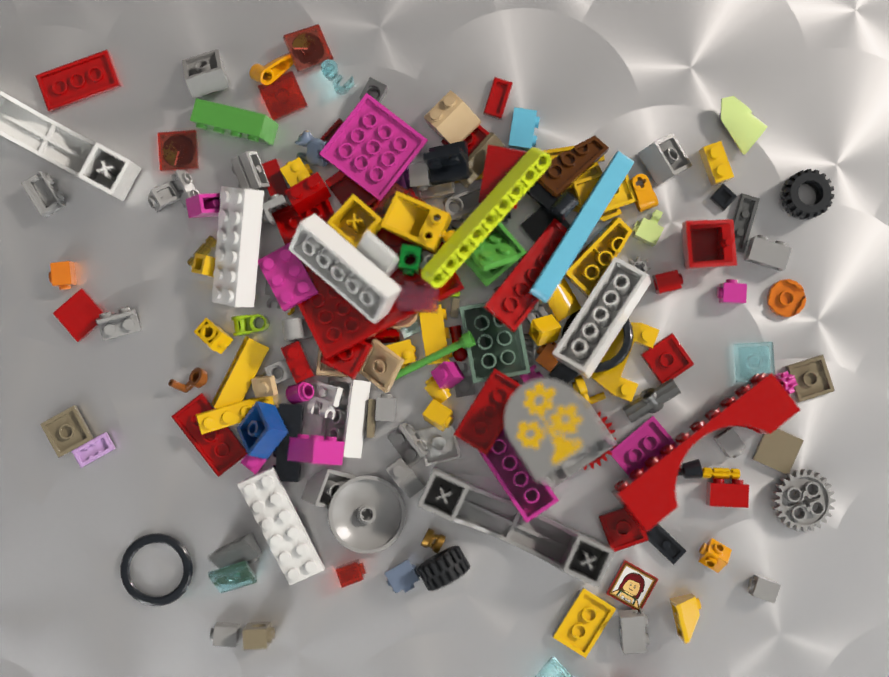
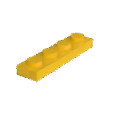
[196,396,274,434]

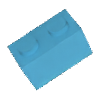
[508,107,540,151]

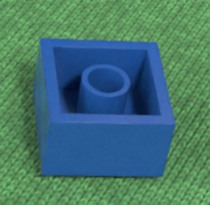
[237,401,288,459]

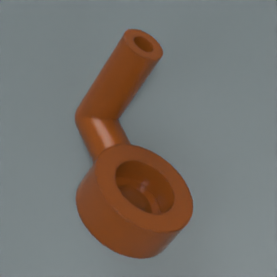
[168,367,208,393]

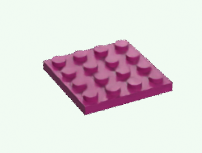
[319,93,428,202]

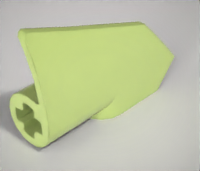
[720,96,768,155]

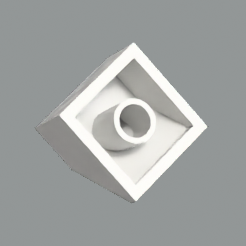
[356,230,399,277]

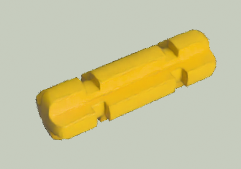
[702,467,740,479]

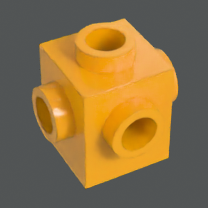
[698,538,732,573]

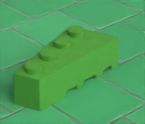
[190,98,279,146]

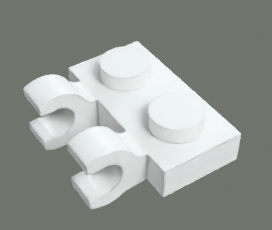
[306,379,343,419]

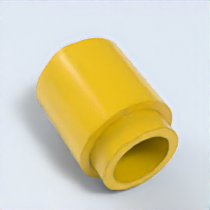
[424,376,451,403]

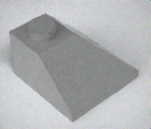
[301,468,356,509]

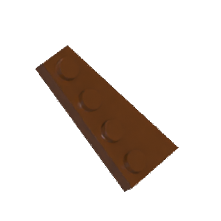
[537,136,609,198]

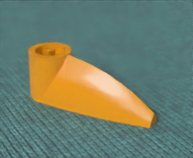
[249,52,295,85]

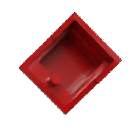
[681,219,737,269]

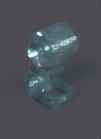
[321,59,355,95]

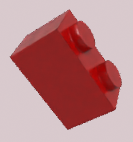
[284,172,331,216]
[281,340,316,384]
[706,478,749,508]

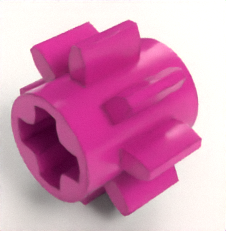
[775,371,798,394]

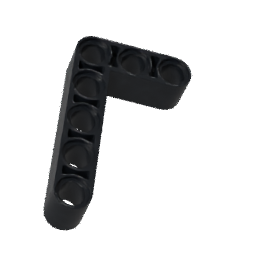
[503,146,578,222]

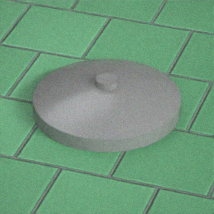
[328,475,406,554]

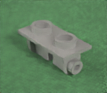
[171,170,200,209]

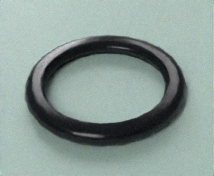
[561,307,634,373]
[120,533,193,606]

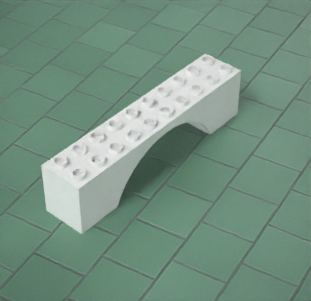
[0,91,142,201]

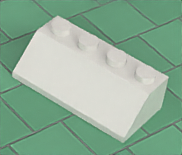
[321,376,371,458]

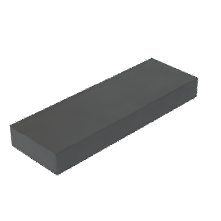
[733,193,760,254]

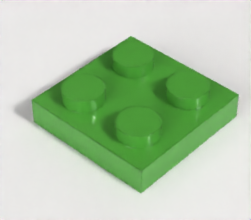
[470,233,518,272]

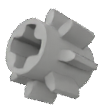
[629,256,651,273]

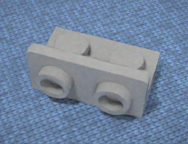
[96,306,142,341]
[387,423,429,467]

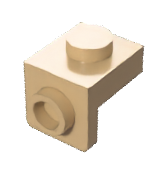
[251,375,278,398]

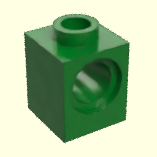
[398,244,423,276]

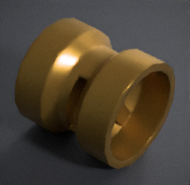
[421,528,446,554]

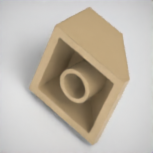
[424,90,482,144]

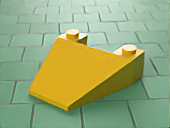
[590,322,660,402]

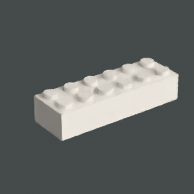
[212,186,264,307]
[288,214,402,324]
[552,257,651,379]

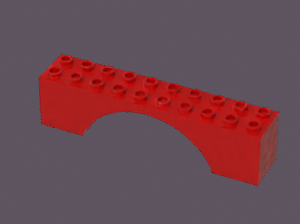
[612,372,801,531]

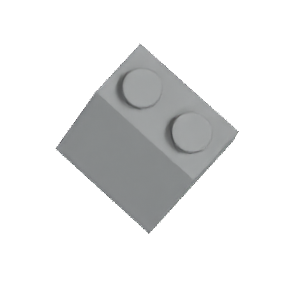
[182,49,229,98]
[638,133,692,186]

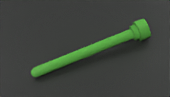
[395,331,476,380]

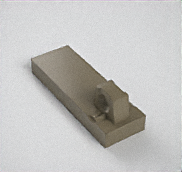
[459,132,505,188]

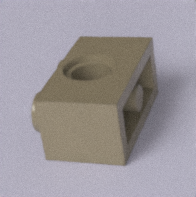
[243,622,275,650]

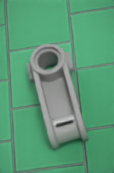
[443,185,481,216]

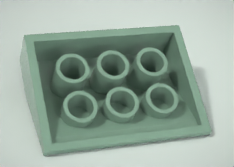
[459,302,531,383]

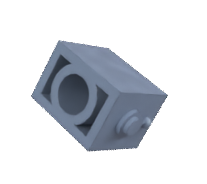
[385,559,420,593]

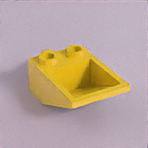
[380,191,456,254]

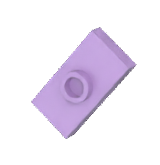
[72,432,116,468]

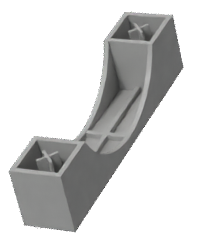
[418,467,615,588]

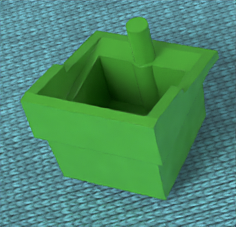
[464,222,526,287]

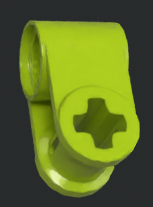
[231,314,270,336]

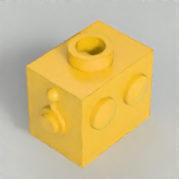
[280,157,313,187]
[194,317,233,354]
[385,339,417,369]

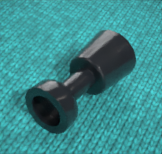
[677,459,702,479]

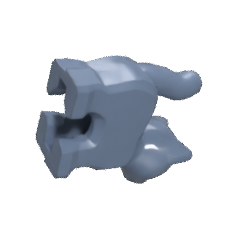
[294,130,330,167]

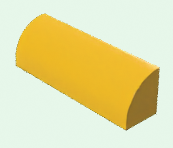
[521,251,581,322]
[211,336,269,408]

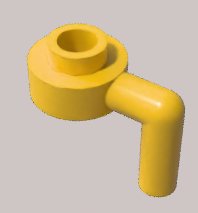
[572,375,606,404]

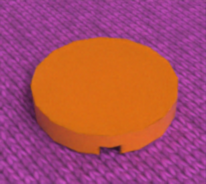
[767,279,806,317]

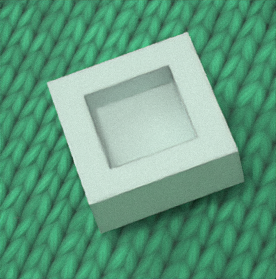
[400,320,422,339]

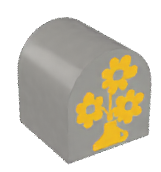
[504,378,618,488]

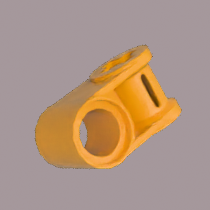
[630,174,658,213]

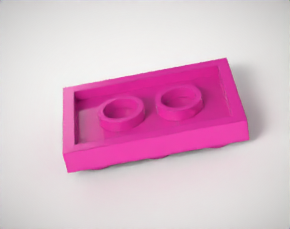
[258,242,318,312]
[610,416,675,477]

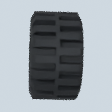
[780,169,834,220]
[417,546,471,591]

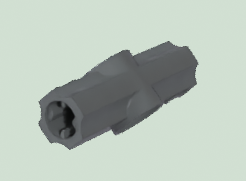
[622,378,681,423]

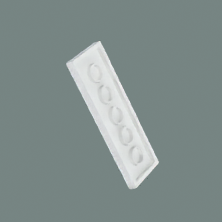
[237,467,325,586]

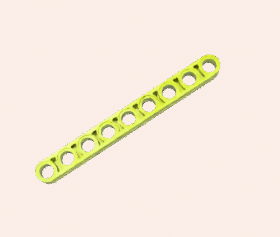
[421,147,551,288]

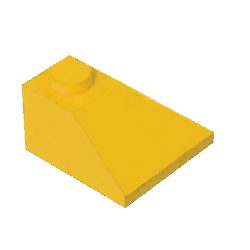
[669,593,701,644]

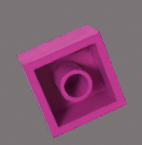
[287,434,344,465]

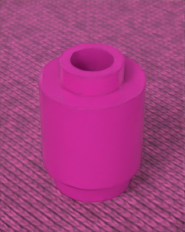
[286,382,314,404]

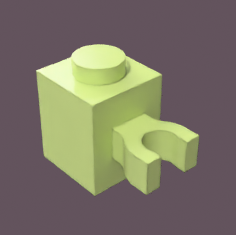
[632,209,664,247]

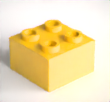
[327,194,383,248]

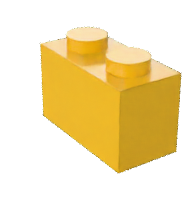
[699,141,734,186]

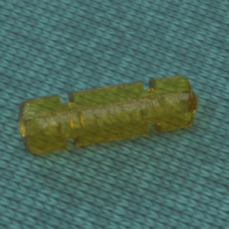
[187,235,217,267]

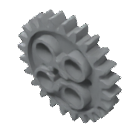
[772,469,836,532]

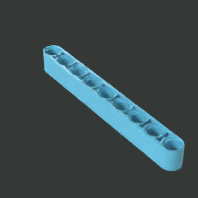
[529,151,634,303]

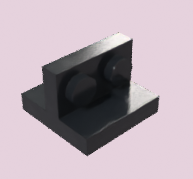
[423,141,470,186]

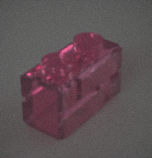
[397,282,440,313]

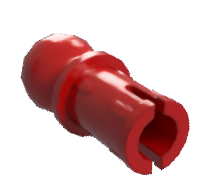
[449,325,468,362]

